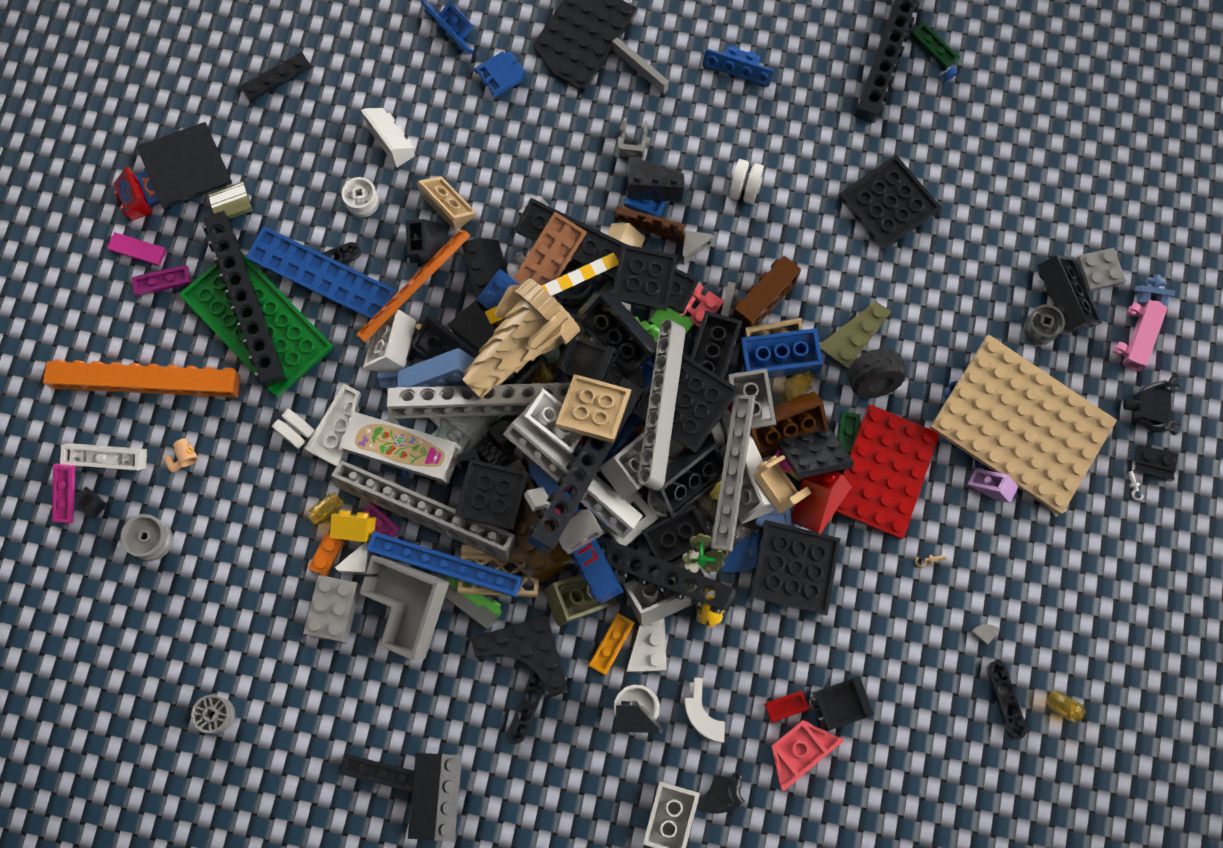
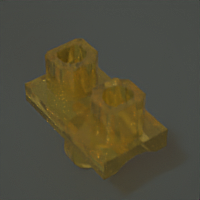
[783,371,816,400]

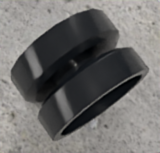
[554,260,593,308]

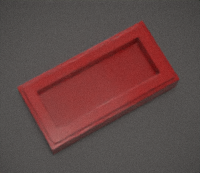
[764,690,810,723]

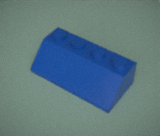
[741,328,823,378]

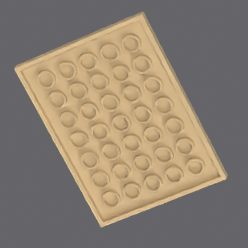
[930,335,1117,515]

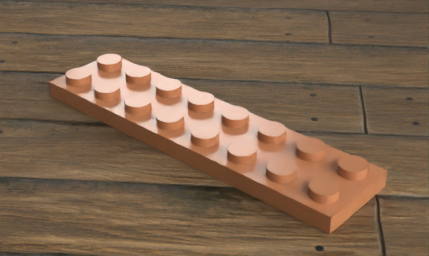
[494,212,587,327]

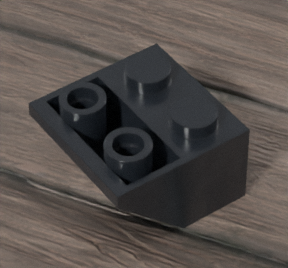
[405,219,446,263]

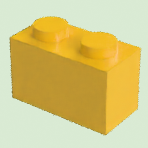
[329,510,376,542]

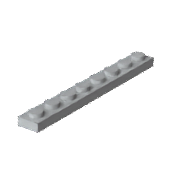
[711,394,755,552]

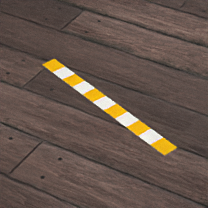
[485,253,618,324]

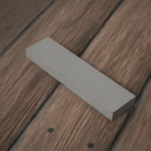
[613,38,669,94]

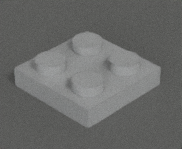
[1077,248,1126,292]

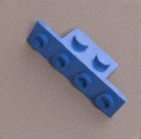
[420,0,475,54]
[702,46,774,87]

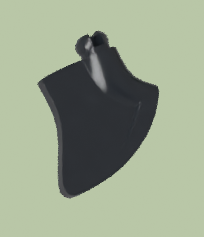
[696,772,745,814]

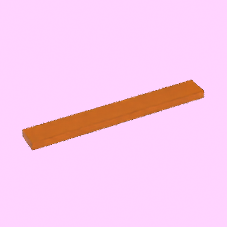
[356,230,470,342]

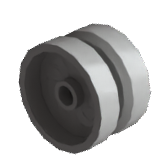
[120,514,173,562]

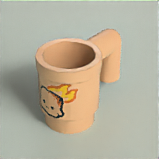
[164,438,199,472]

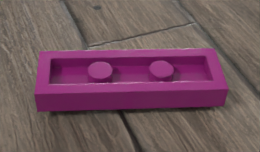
[131,265,191,297]

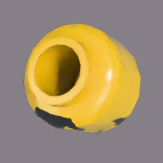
[696,596,723,627]

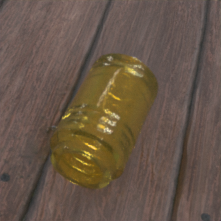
[308,492,344,525]
[1045,690,1086,723]

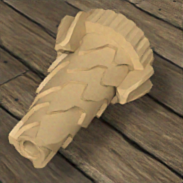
[462,278,580,399]

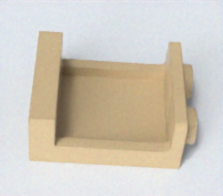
[753,455,811,514]

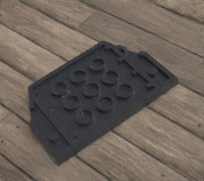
[533,0,638,93]

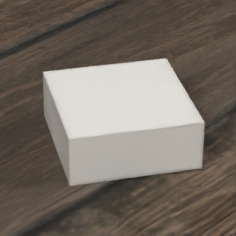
[524,487,549,511]

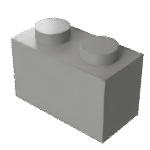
[559,509,604,554]

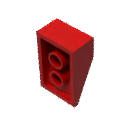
[791,471,852,534]

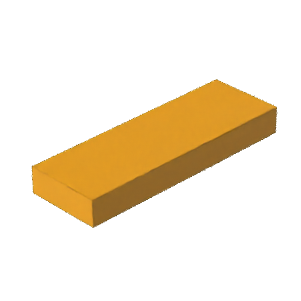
[588,613,635,676]

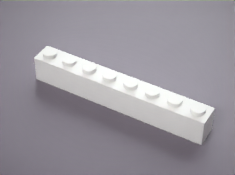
[503,412,643,539]

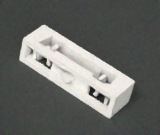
[60,443,147,470]

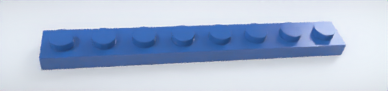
[366,531,523,598]

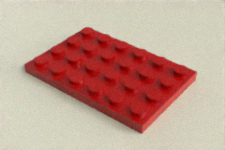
[835,404,940,540]

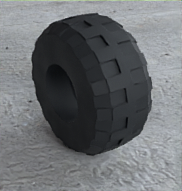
[847,348,907,399]

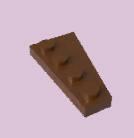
[614,206,686,245]

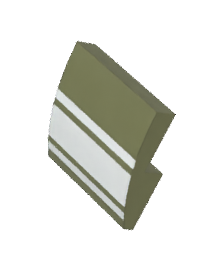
[208,181,253,219]

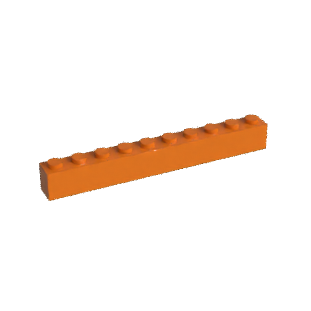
[43,359,241,398]

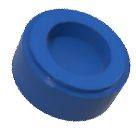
[940,66,958,83]

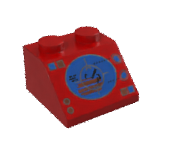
[114,167,153,221]

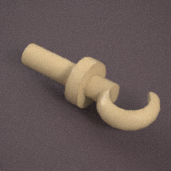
[915,555,946,568]

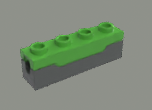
[430,572,503,631]

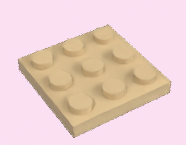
[556,374,631,443]

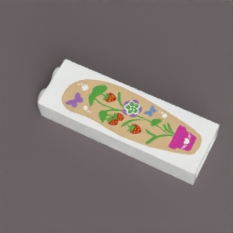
[340,412,462,484]

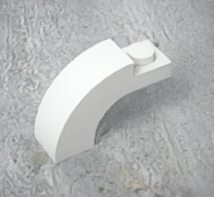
[684,678,725,743]

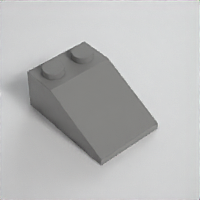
[729,368,776,429]

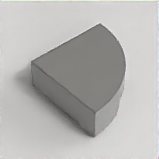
[971,624,1000,645]

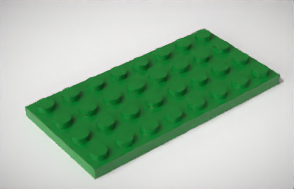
[179,253,334,398]

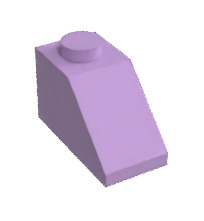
[967,468,1018,503]

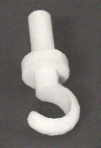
[1128,471,1143,501]

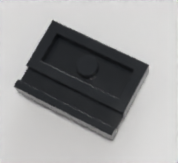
[1133,445,1178,482]

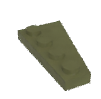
[820,301,891,370]

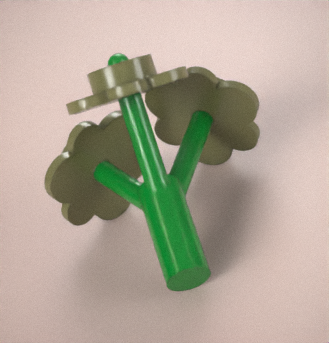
[682,534,725,573]

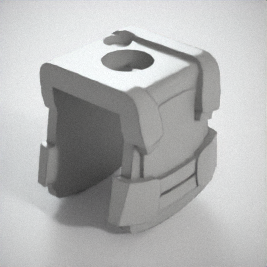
[618,118,650,160]

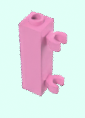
[1113,300,1168,372]

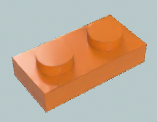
[308,533,345,576]

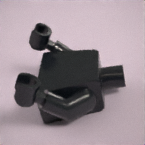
[1123,376,1181,435]

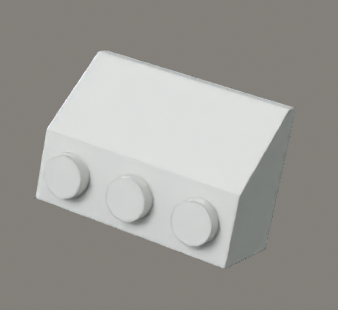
[361,108,415,167]
[363,310,416,372]

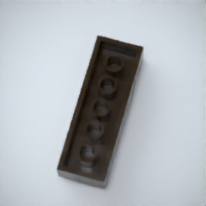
[506,459,574,582]

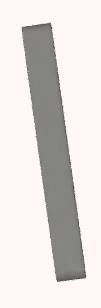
[638,319,685,490]

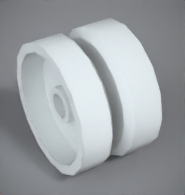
[728,159,764,205]
[614,685,660,720]

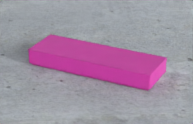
[107,232,167,266]
[52,464,75,524]

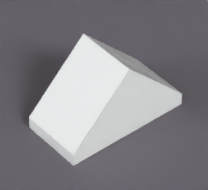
[335,542,371,575]

